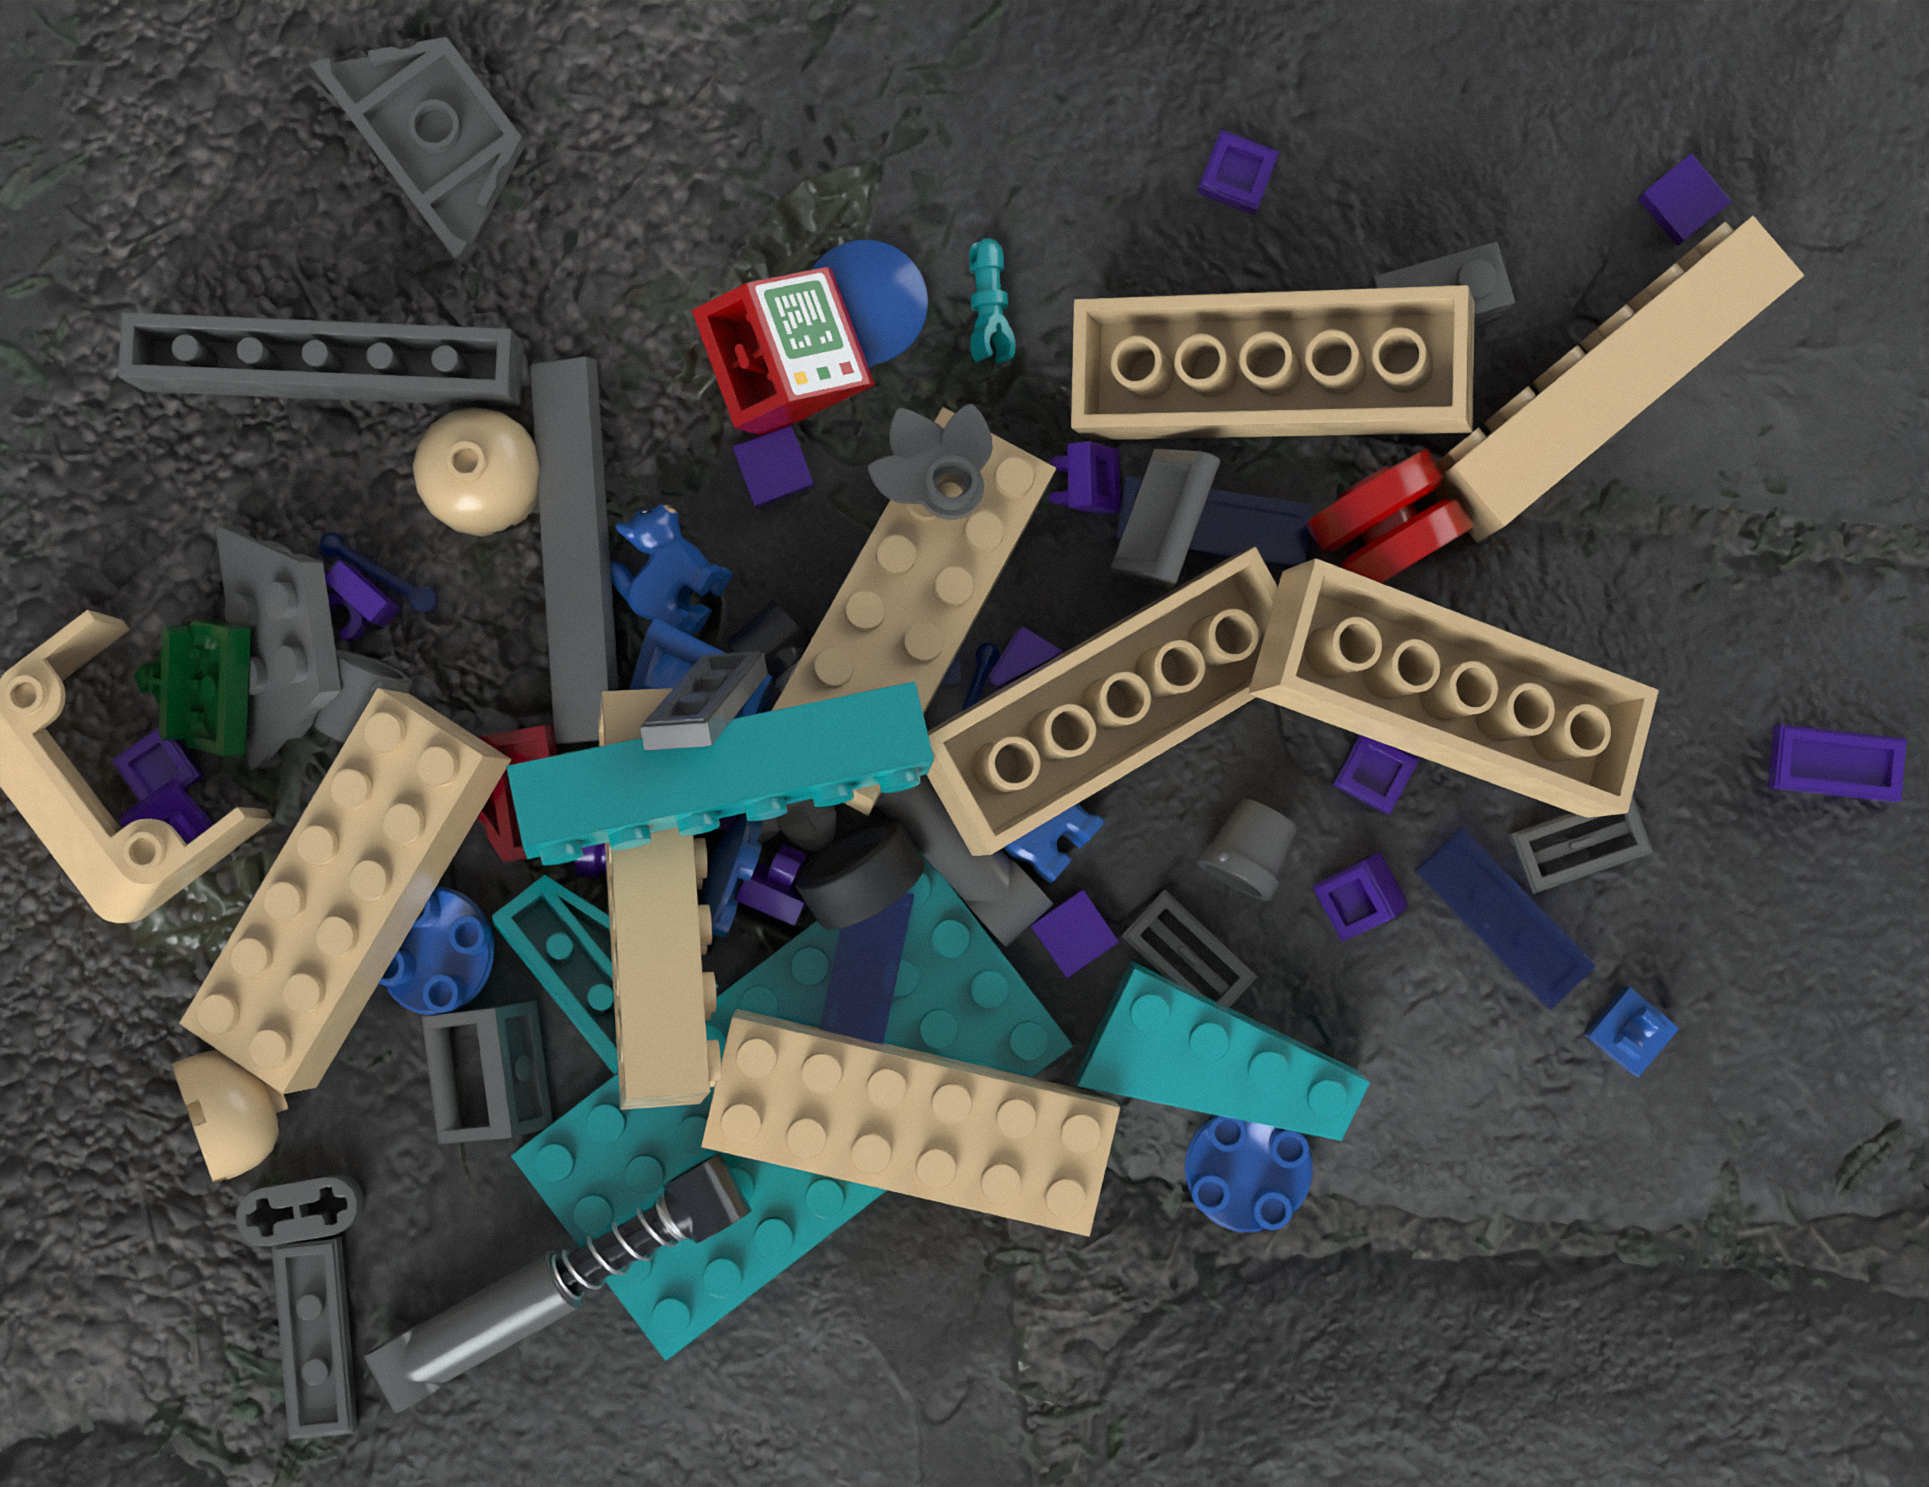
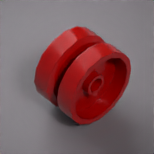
[1305,449,1475,583]

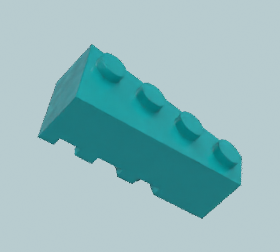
[1075,960,1370,1141]

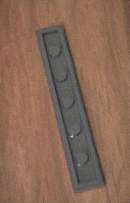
[530,356,619,744]

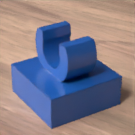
[1584,986,1680,1077]

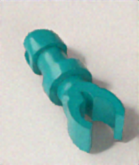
[968,238,1016,364]

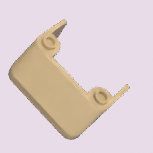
[0,610,274,923]

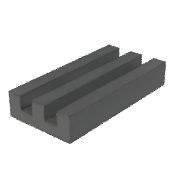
[1508,795,1653,894]
[1120,889,1257,1008]

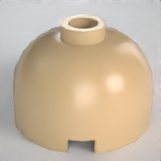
[413,407,540,537]
[171,1050,288,1183]

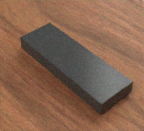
[640,651,768,750]
[272,1236,358,1440]

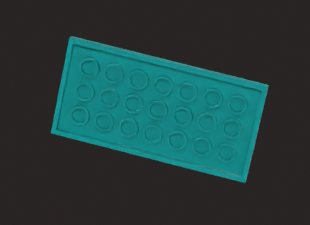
[511,850,1073,1361]

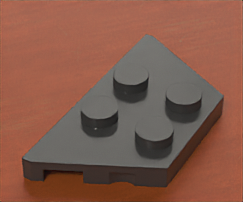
[310,37,526,264]
[215,527,341,770]

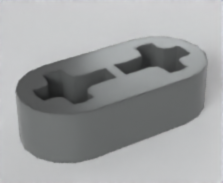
[236,1173,365,1246]

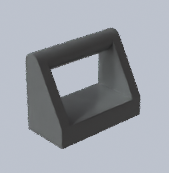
[1109,449,1221,593]
[421,1000,553,1144]

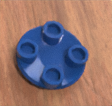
[811,240,928,367]
[700,813,763,938]
[379,887,495,1015]
[1184,1115,1313,1232]

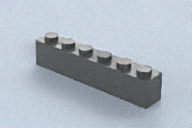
[118,312,524,407]

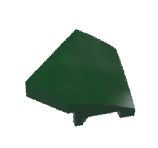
[134,620,251,756]

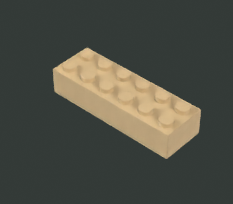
[1434,216,1804,543]
[1071,285,1475,440]
[772,407,1056,816]
[926,547,1278,856]
[1248,558,1659,818]
[179,688,512,1094]
[598,688,721,1110]
[701,1009,1120,1237]

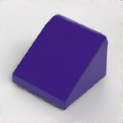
[987,627,1063,691]
[1312,851,1408,942]

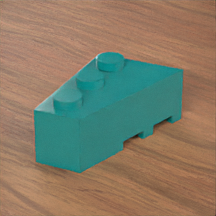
[492,875,719,1075]

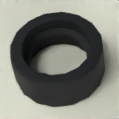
[795,818,925,930]

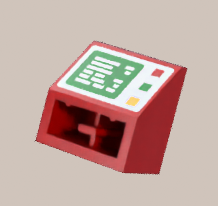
[692,267,875,436]

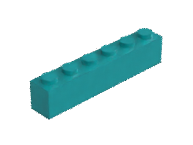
[506,681,934,865]

